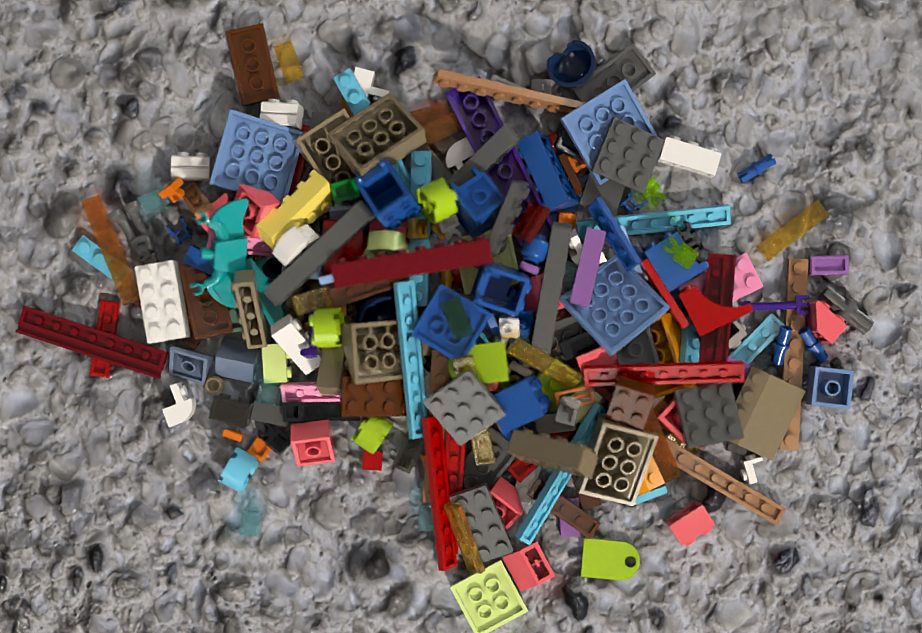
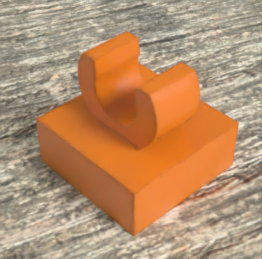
[158,177,186,203]

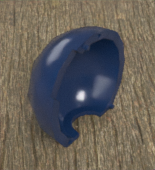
[547,40,595,88]
[357,292,397,323]

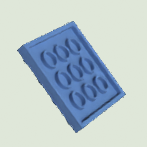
[560,79,658,185]
[209,109,303,203]
[559,254,670,357]

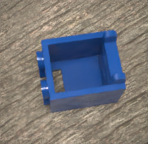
[355,159,422,231]
[449,167,506,239]
[642,231,709,292]
[470,262,532,317]
[491,373,551,441]

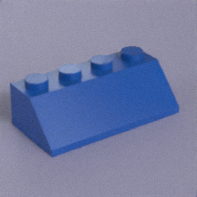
[517,131,579,212]

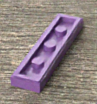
[570,228,606,307]

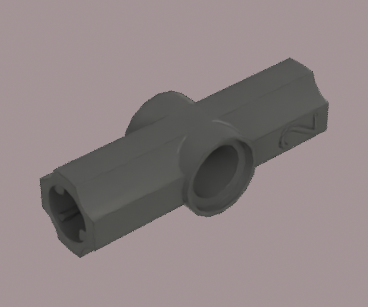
[817,286,874,335]

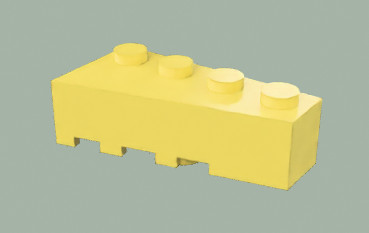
[256,169,333,250]

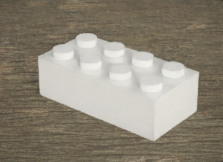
[135,260,191,344]

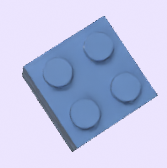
[806,366,854,410]

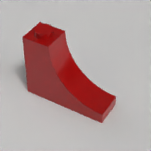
[679,285,754,337]

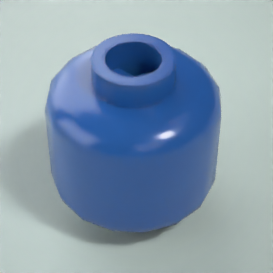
[521,234,549,264]

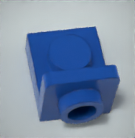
[481,307,500,336]
[515,310,535,338]

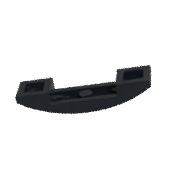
[283,401,360,422]

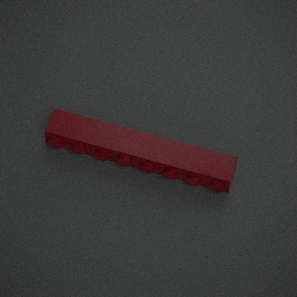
[331,235,493,288]

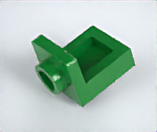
[329,178,360,203]

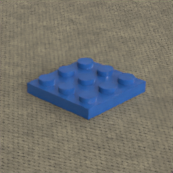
[411,284,492,365]

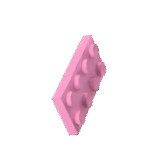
[677,252,764,302]

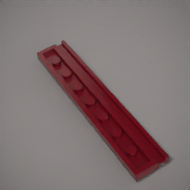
[697,253,736,386]
[15,306,169,379]

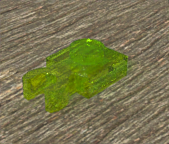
[641,176,667,207]
[662,238,700,270]

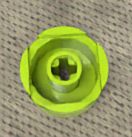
[416,177,458,224]
[310,307,345,348]
[351,416,394,454]

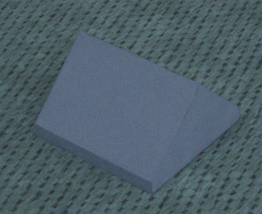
[215,338,260,383]
[169,346,214,385]

